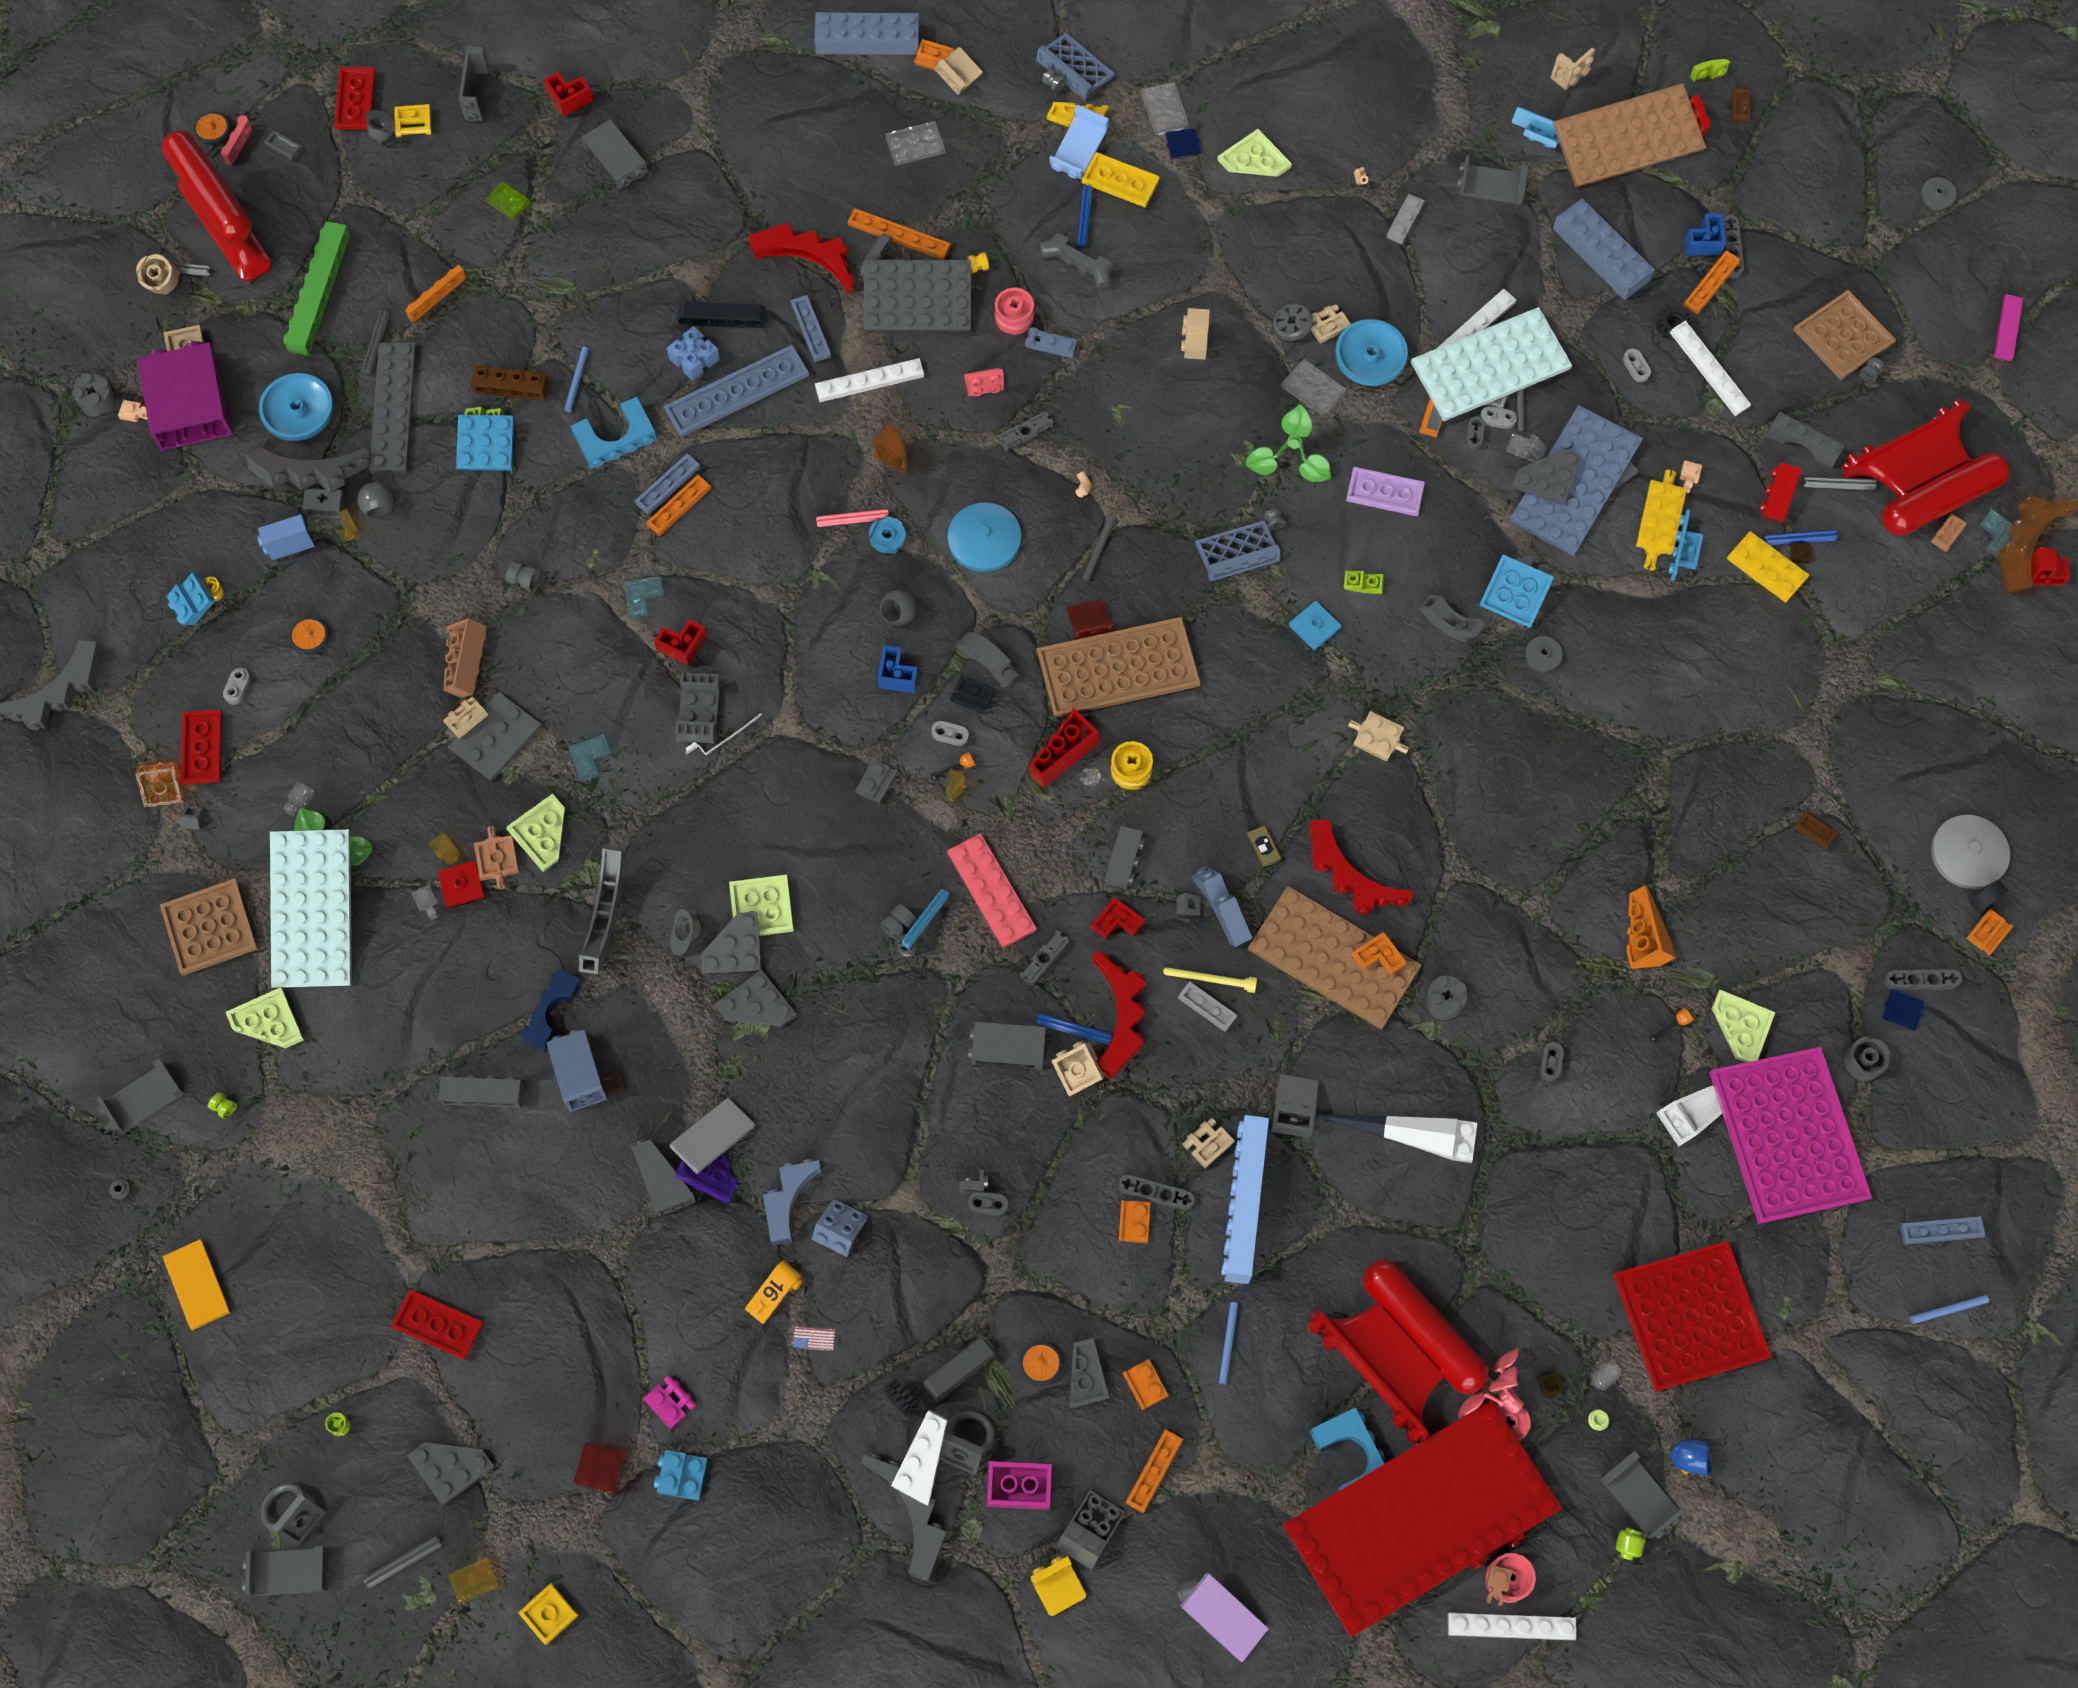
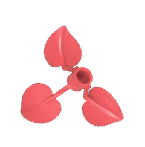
[1458,1347,1524,1419]

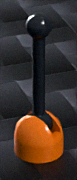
[931,752,975,781]
[1649,1008,1693,1042]

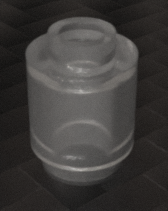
[1591,1360,1622,1391]

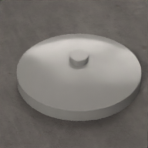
[1931,815,2010,889]

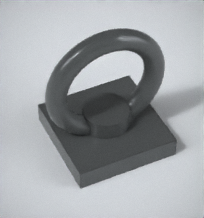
[939,1411,995,1475]
[260,1483,326,1546]

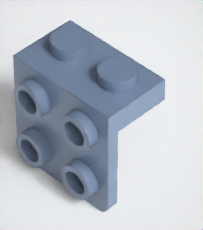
[812,1199,868,1257]

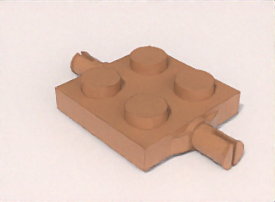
[474,826,519,889]

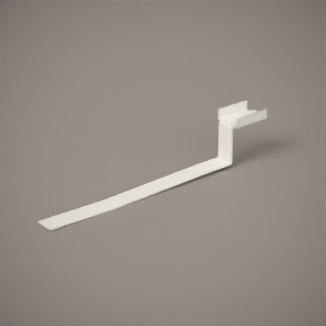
[686,713,762,756]

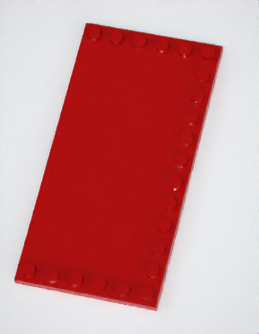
[1282,1400,1562,1638]

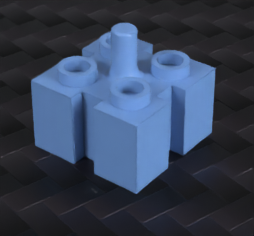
[667,326,720,381]

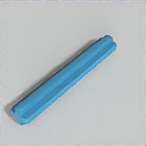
[901,889,949,948]

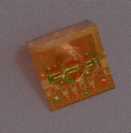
[873,425,908,475]
[135,759,183,808]

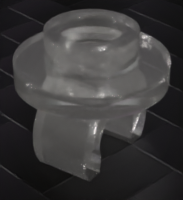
[1079,768,1100,787]

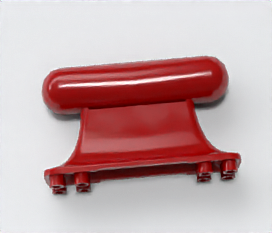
[162,130,272,282]
[1841,399,2010,536]
[1308,1260,1489,1445]

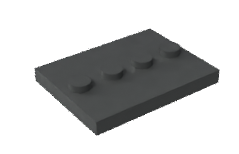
[448,692,542,782]

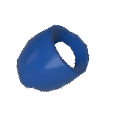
[1671,1438,1712,1476]

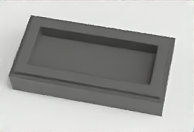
[263,130,303,161]

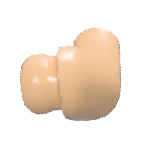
[1354,167,1369,185]
[1076,471,1092,498]

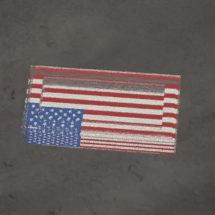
[792,1326,835,1351]

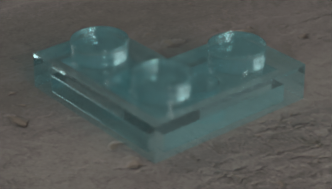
[1980,509,2021,560]
[623,576,664,618]
[568,734,611,783]

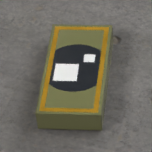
[1247,826,1281,868]

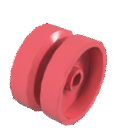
[995,287,1034,335]
[1485,1553,1536,1603]

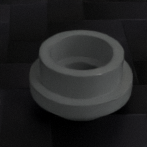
[109,1179,130,1200]

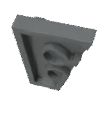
[1069,1338,1109,1409]

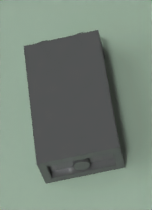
[459,46,490,121]
[581,120,647,190]
[1457,156,1529,205]
[968,1022,1046,1070]
[96,1058,184,1135]
[1600,1451,1685,1539]
[242,1546,328,1597]

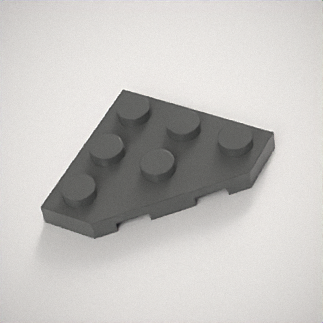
[1512,450,1581,505]
[701,912,761,974]
[714,970,797,1027]
[407,1442,495,1506]

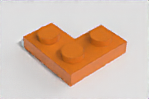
[1351,932,1407,975]

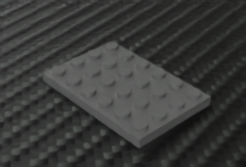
[864,260,971,332]

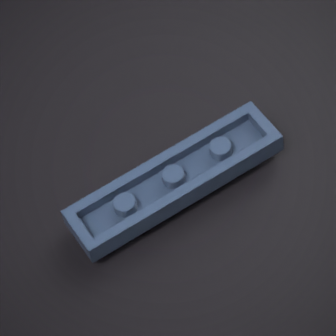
[790,295,831,362]
[635,454,700,515]
[1900,1216,1985,1245]

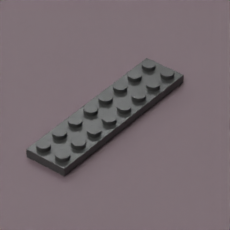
[369,342,416,474]

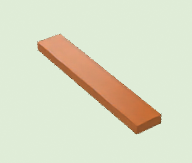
[847,208,951,260]

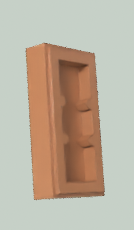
[1931,514,1967,552]

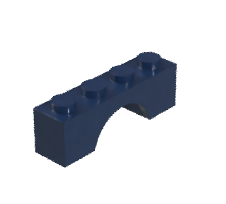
[522,970,583,1053]

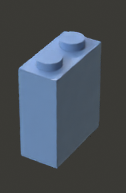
[257,515,315,560]

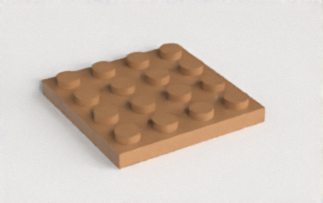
[1793,290,1896,380]
[160,878,258,976]

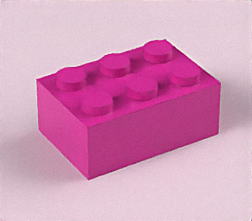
[987,1461,1052,1510]

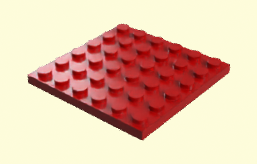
[1613,1241,1771,1392]

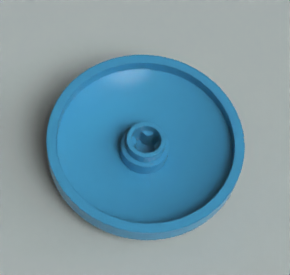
[1335,319,1408,386]
[259,373,334,441]
[948,503,1021,572]

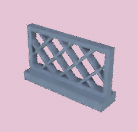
[1036,33,1115,101]
[1195,520,1280,582]

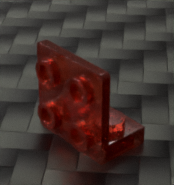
[1067,599,1112,640]

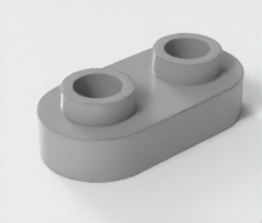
[1623,349,1651,382]
[1480,407,1517,429]
[223,668,251,705]
[932,721,969,746]

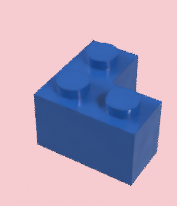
[1684,213,1726,256]
[877,645,918,693]

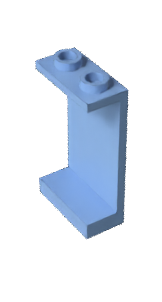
[1049,105,1109,180]

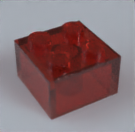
[573,1442,628,1496]

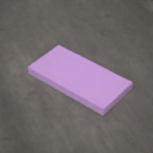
[1346,467,1425,516]
[1180,1573,1268,1662]

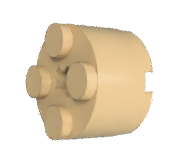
[136,254,180,295]

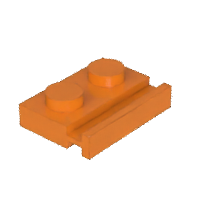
[914,39,955,71]
[1966,909,2013,956]
[1119,1200,1150,1244]
[1123,1359,1169,1410]

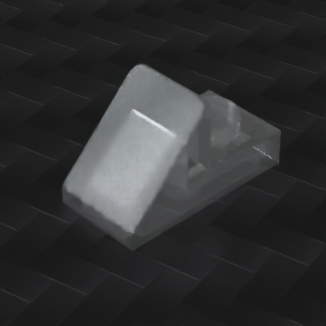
[1506,433,1546,462]

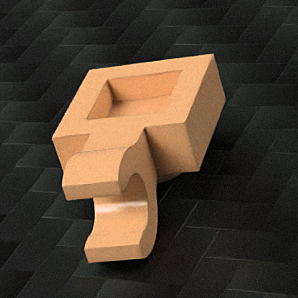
[118,400,148,422]
[1679,460,1702,493]

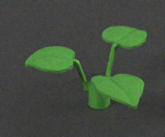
[1246,404,1331,482]
[295,808,373,866]

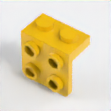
[1030,1556,1086,1616]

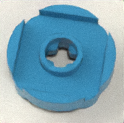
[869,517,906,554]

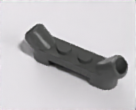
[1040,233,1114,289]

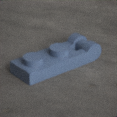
[1024,327,1077,358]

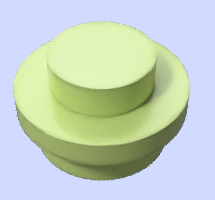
[1588,1410,1609,1431]

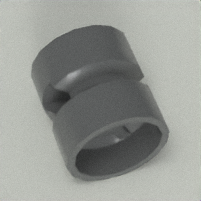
[506,560,540,591]
[880,904,917,941]

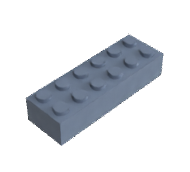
[815,12,919,55]
[1553,199,1655,300]

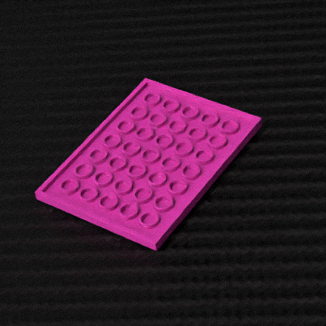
[1709,1047,1872,1224]

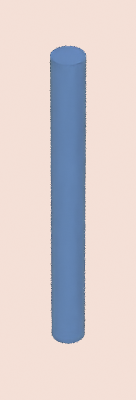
[564,346,589,412]
[1910,1295,1989,1324]
[1219,1302,1238,1384]

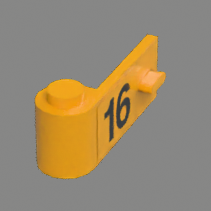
[745,1260,803,1324]

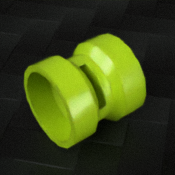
[208,1092,237,1119]
[325,1413,351,1436]

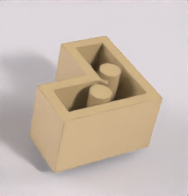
[1181,308,1210,360]

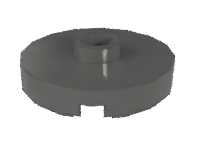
[1920,177,1957,210]
[1524,636,1563,673]

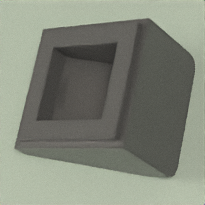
[179,805,205,830]
[1176,893,1201,916]

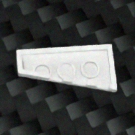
[891,1410,948,1506]

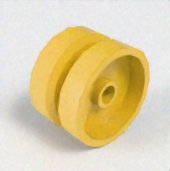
[1110,741,1153,790]

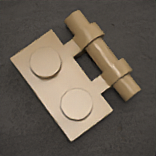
[1311,304,1351,344]
[443,697,489,739]
[1182,1118,1235,1169]

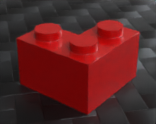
[543,72,593,117]
[2025,547,2070,586]
[654,619,707,666]

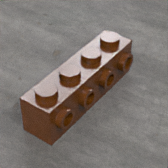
[471,365,549,401]

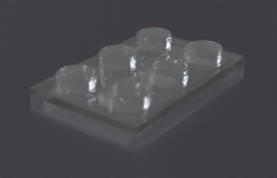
[1141,82,1189,136]
[885,121,945,166]
[1281,359,1346,417]

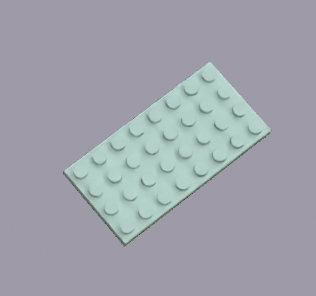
[1411,307,1572,422]
[270,829,352,988]

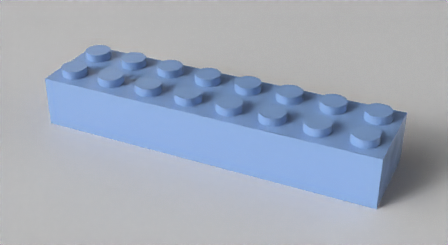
[1221,1115,1269,1284]

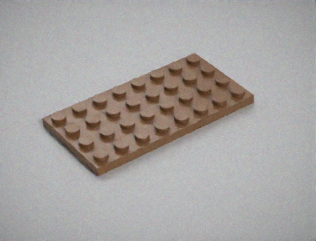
[1553,84,1706,188]
[1037,617,1200,718]
[1248,886,1421,1030]

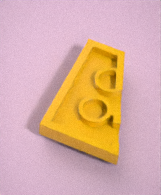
[1047,102,1108,127]

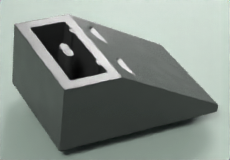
[1271,1074,1319,1138]
[1056,1490,1126,1570]

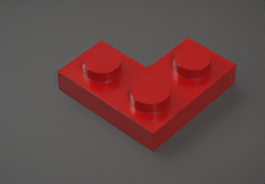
[1090,897,1145,939]

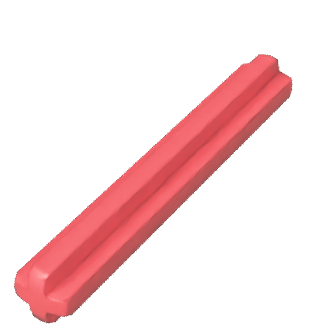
[816,509,889,527]

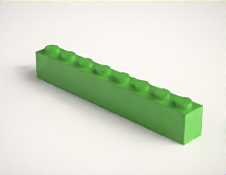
[284,221,350,356]

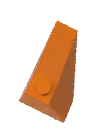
[1626,885,1676,969]

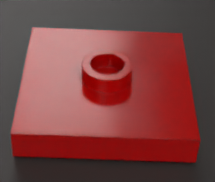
[437,861,485,908]

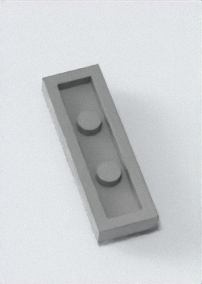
[1386,194,1425,244]
[1178,982,1237,1032]

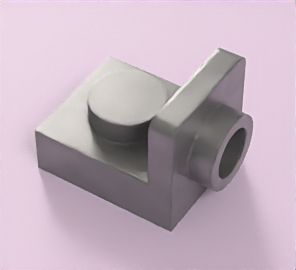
[959,1170,988,1194]

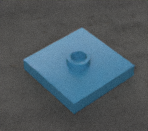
[1289,601,1342,651]

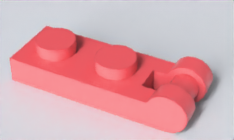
[221,115,252,166]

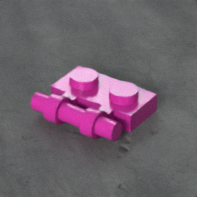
[643,1375,697,1430]

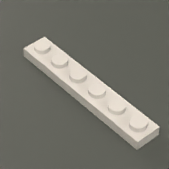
[1438,289,1516,348]
[1670,320,1751,416]
[815,358,924,402]
[1448,1613,1576,1640]

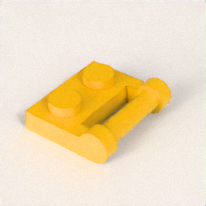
[395,104,432,137]

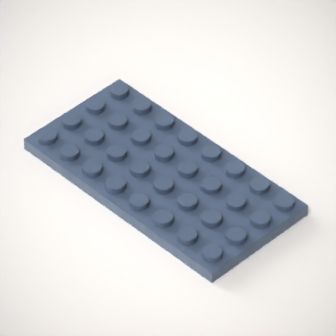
[1509,405,1643,556]

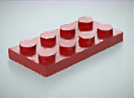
[334,67,376,130]
[181,709,222,785]
[391,1290,484,1361]

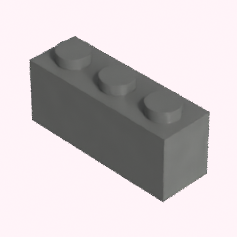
[1105,826,1145,890]

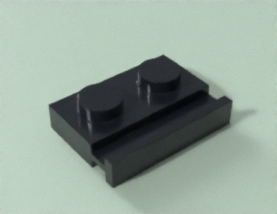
[950,675,996,714]

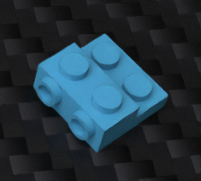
[167,572,215,625]
[654,1450,708,1501]

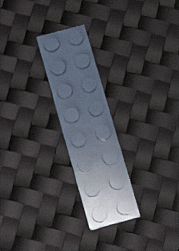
[664,345,809,438]

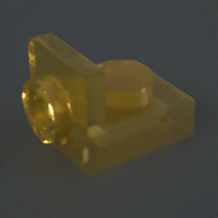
[338,509,360,542]
[946,769,967,802]

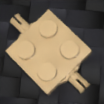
[1348,711,1409,761]

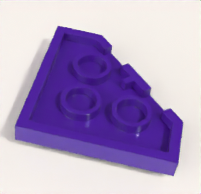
[674,1153,737,1204]

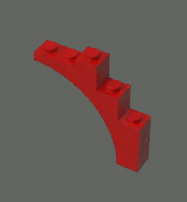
[748,222,855,294]
[1309,820,1413,915]
[1092,950,1146,1080]

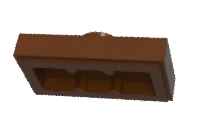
[1731,88,1750,122]
[1794,811,1838,849]

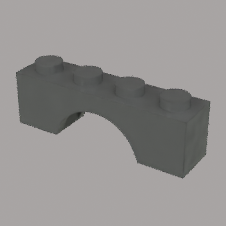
[1766,412,1845,469]

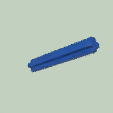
[1077,185,1093,248]
[1764,530,1838,545]
[1037,1013,1113,1045]

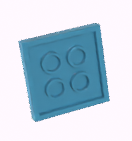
[456,415,514,471]
[1479,555,1554,628]

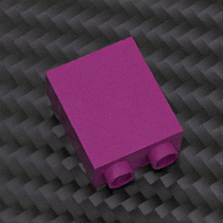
[137,341,233,451]

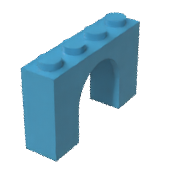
[570,397,657,469]
[1310,1407,1385,1491]

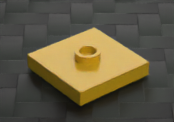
[518,1583,579,1645]

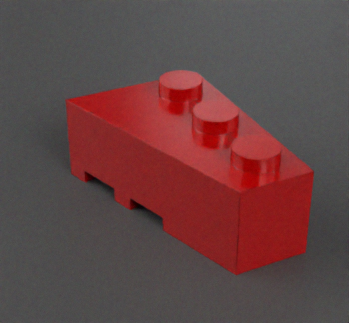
[1759,462,1802,524]

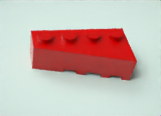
[1029,708,1100,788]

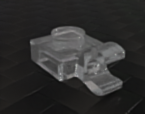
[283,782,315,817]
[411,885,438,920]

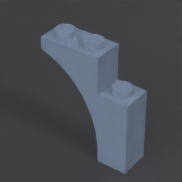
[1192,867,1252,947]
[763,1159,821,1246]

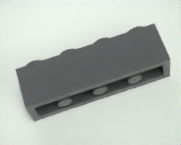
[438,1074,524,1108]

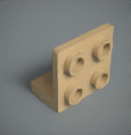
[934,47,982,95]
[1551,48,1595,90]

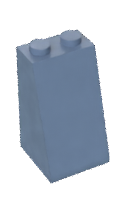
[546,1029,607,1112]

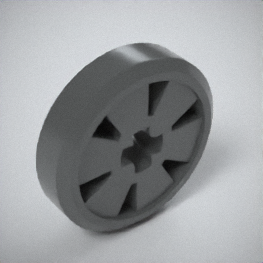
[1273,303,1313,341]

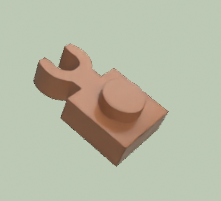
[1486,1565,1512,1606]

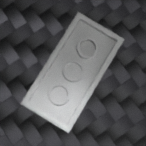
[669,1098,755,1174]

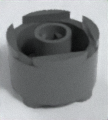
[72,373,116,417]
[1425,976,1467,1020]
[1843,1037,1890,1082]

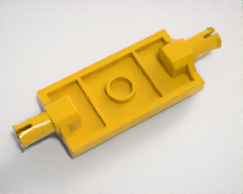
[1636,470,1687,570]

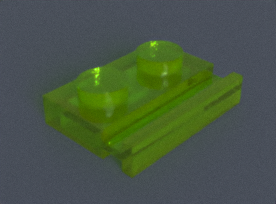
[485,181,530,220]

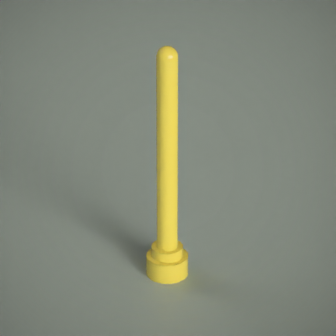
[1163,968,1257,993]

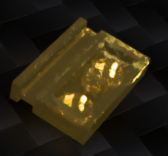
[448,1558,499,1604]

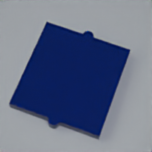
[1165,128,1201,158]
[1882,989,1925,1031]

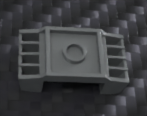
[675,673,721,744]

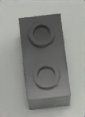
[302,488,346,518]

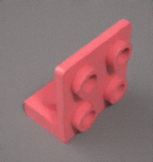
[964,368,1004,396]

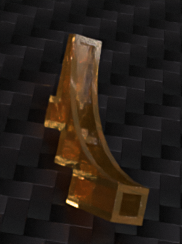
[1997,496,2078,593]

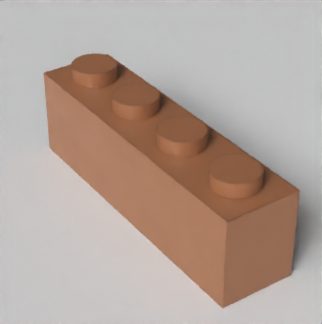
[444,618,487,699]

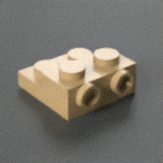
[1052,1041,1104,1096]

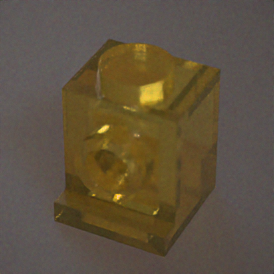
[428,832,461,865]

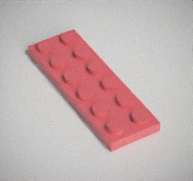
[947,833,1037,948]

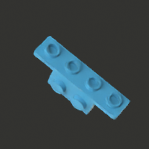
[1512,106,1560,148]
[1668,509,1704,581]

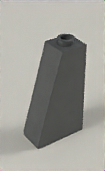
[632,1139,696,1217]
[924,1338,995,1404]

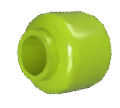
[1615,1527,1646,1561]

